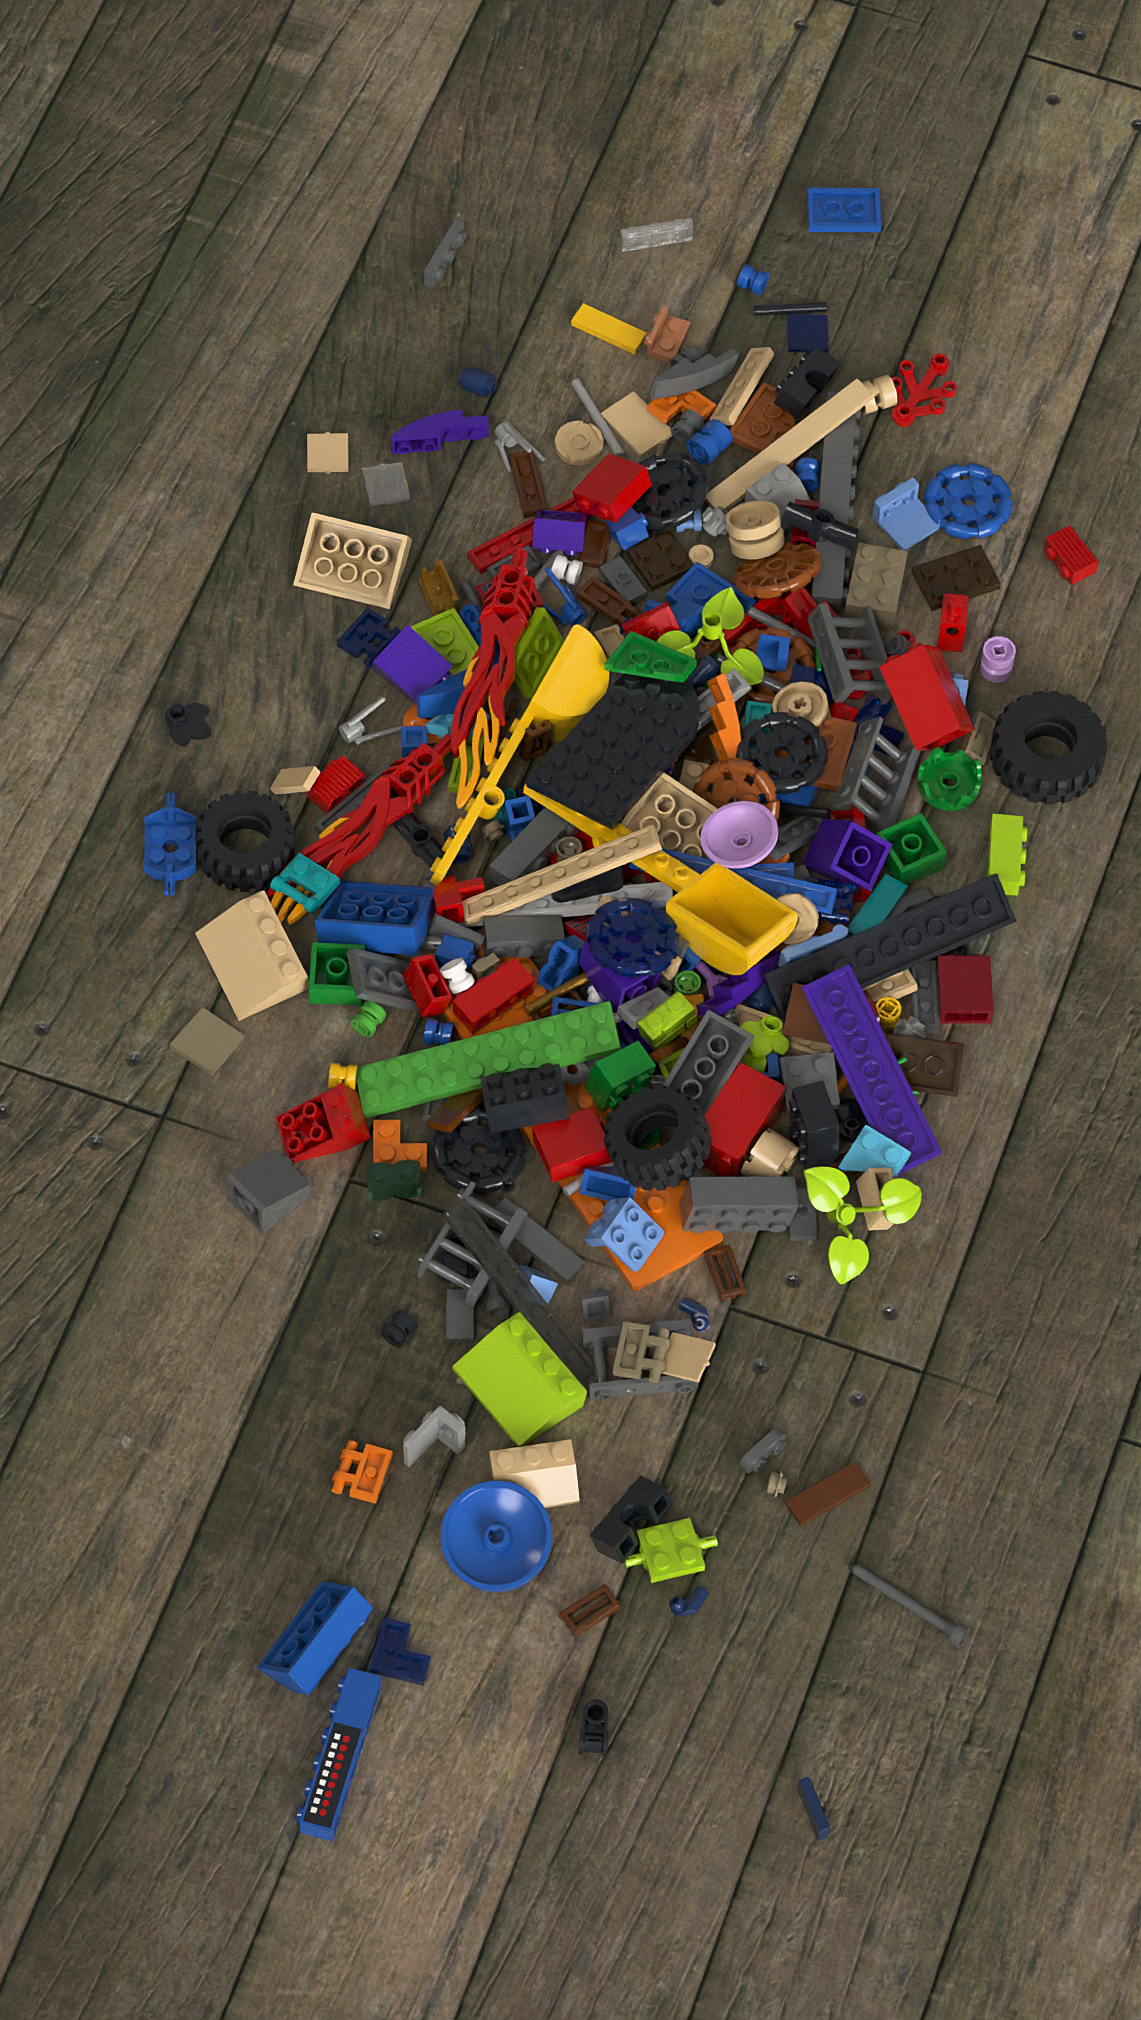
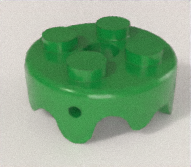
[917,747,982,811]

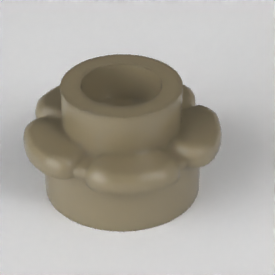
[481,819,506,842]
[766,1471,787,1497]

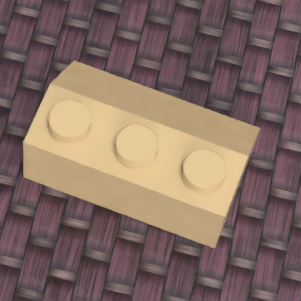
[489,1439,580,1508]

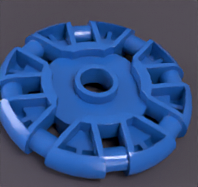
[923,463,1013,539]

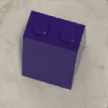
[371,624,452,706]
[802,819,892,891]
[579,923,663,1013]

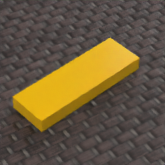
[571,303,647,355]

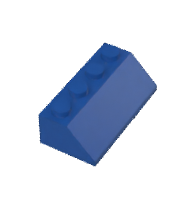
[257,1581,373,1695]

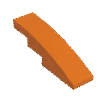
[707,673,741,779]

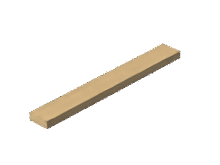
[705,379,873,511]
[462,824,662,926]

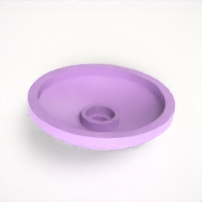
[700,801,778,869]

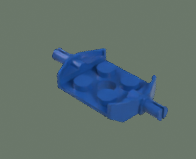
[143,793,197,896]

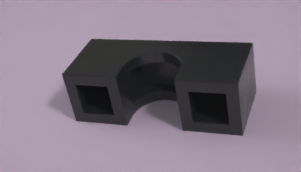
[774,346,841,419]
[590,1475,673,1564]

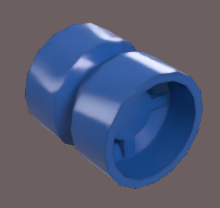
[686,419,733,465]

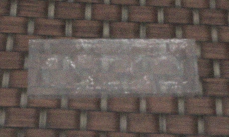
[620,218,693,252]

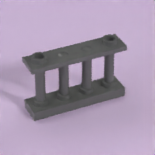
[808,603,892,704]
[833,717,920,835]
[416,1181,528,1308]
[582,1319,698,1401]

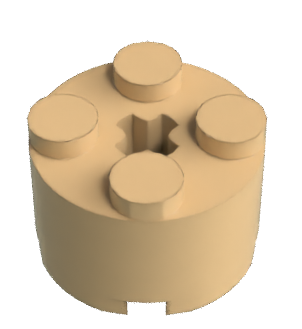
[740,1128,800,1177]

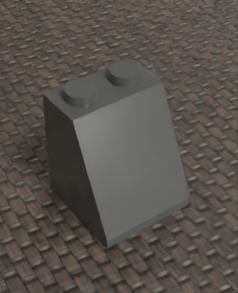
[226,1149,311,1235]

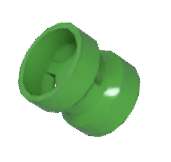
[674,970,701,994]
[350,1001,386,1037]

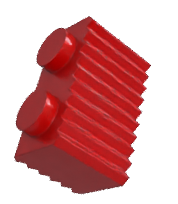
[1043,525,1099,585]
[307,755,365,814]
[402,954,454,1018]

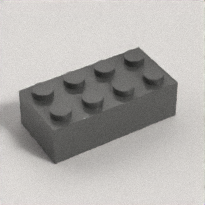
[663,1009,754,1115]
[679,1176,799,1233]

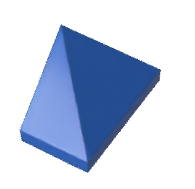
[580,1166,636,1201]

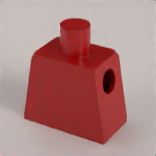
[937,593,969,653]

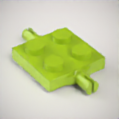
[624,1518,718,1583]

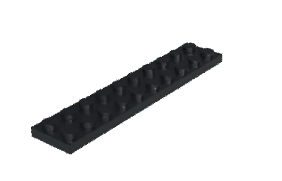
[762,873,1016,1023]

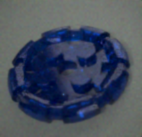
[586,898,681,978]

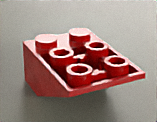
[275,1083,371,1163]

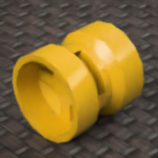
[876,997,901,1032]
[328,1063,358,1091]

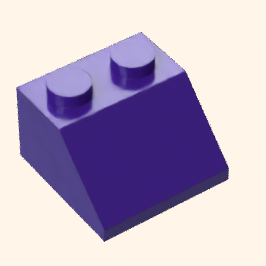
[532,509,587,555]

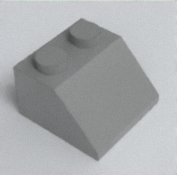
[745,463,811,533]

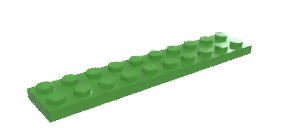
[356,1001,621,1119]

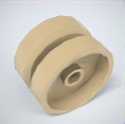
[725,500,785,560]
[772,682,831,731]

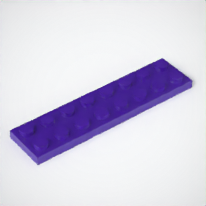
[802,964,943,1177]

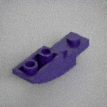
[391,409,489,454]

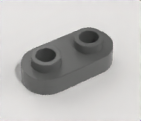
[739,1428,786,1473]

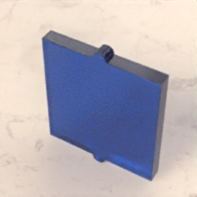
[787,313,828,354]

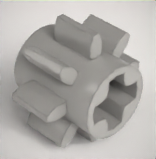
[702,506,728,537]
[893,1016,926,1038]

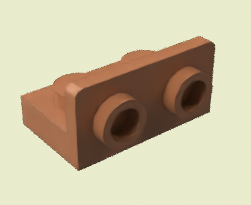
[644,306,691,363]

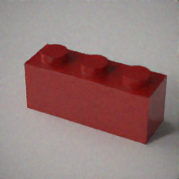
[453,958,535,1035]

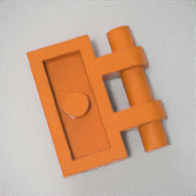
[331,1441,393,1504]

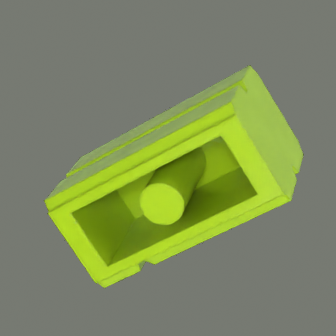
[637,991,697,1051]

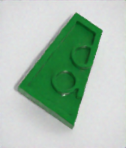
[604,631,697,683]

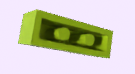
[988,814,1027,896]

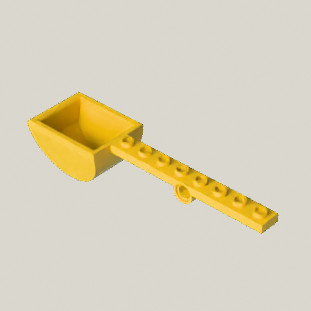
[430,625,609,885]
[523,784,798,975]

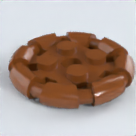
[734,542,822,599]
[729,626,817,709]
[692,758,780,822]

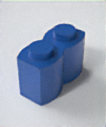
[538,935,586,991]

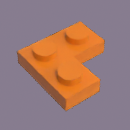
[647,390,716,424]
[373,1120,427,1172]

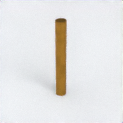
[523,972,589,1016]

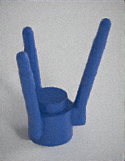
[543,567,587,627]

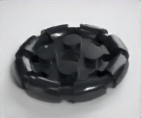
[631,452,708,530]
[736,712,828,794]
[431,1106,527,1194]

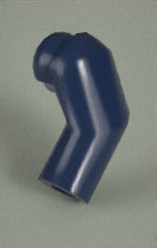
[679,1297,710,1332]
[669,1586,709,1616]

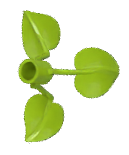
[656,587,764,685]
[804,1166,922,1284]

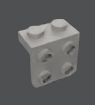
[403,1406,465,1467]

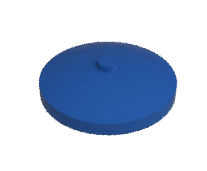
[441,1481,552,1592]

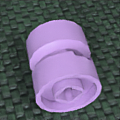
[980,636,1016,683]

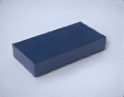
[797,1777,830,1841]

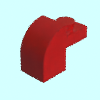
[781,587,837,639]
[433,876,485,923]

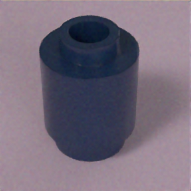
[458,367,497,398]
[443,824,473,864]
[746,981,773,1013]

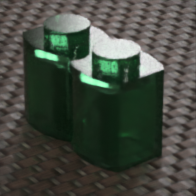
[366,1160,422,1201]

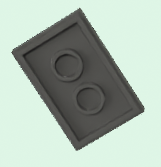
[347,948,419,1012]

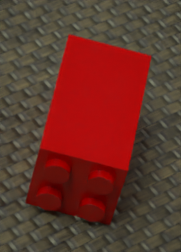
[879,643,975,752]
[701,1062,786,1177]

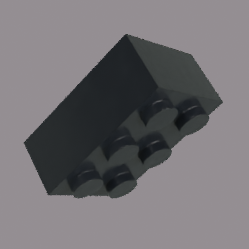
[480,1063,569,1133]
[788,1080,839,1169]

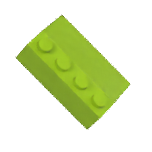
[452,1312,587,1447]

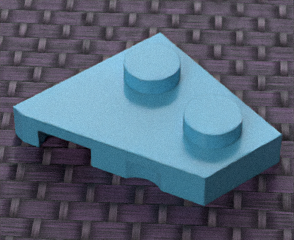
[838,1125,911,1177]

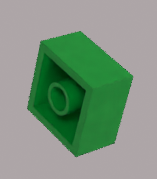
[876,813,947,885]
[309,942,365,1006]
[584,1041,656,1112]

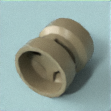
[556,836,582,862]

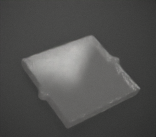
[362,462,410,506]

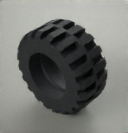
[195,790,295,892]
[604,1085,712,1191]

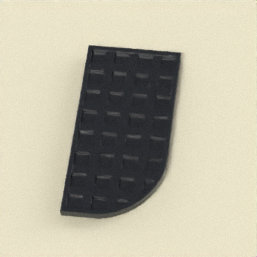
[526,673,700,830]

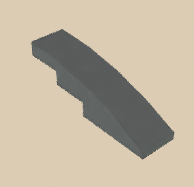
[650,348,739,399]

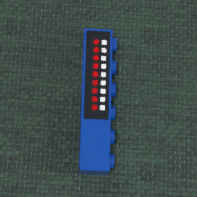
[296,1668,382,1842]

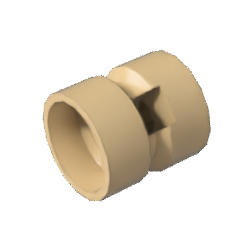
[861,375,897,415]

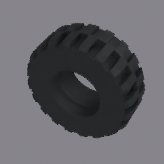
[990,691,1107,805]

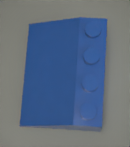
[315,881,435,956]

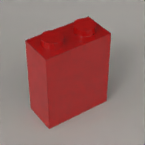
[572,453,652,523]
[532,1107,612,1183]

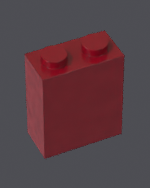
[936,954,994,1024]

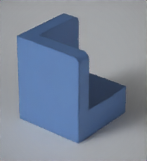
[509,1265,558,1307]

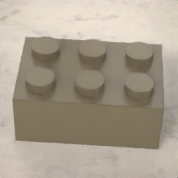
[844,543,908,629]

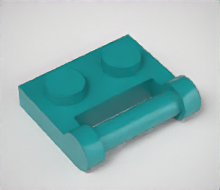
[270,853,341,914]

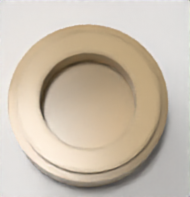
[689,544,714,568]

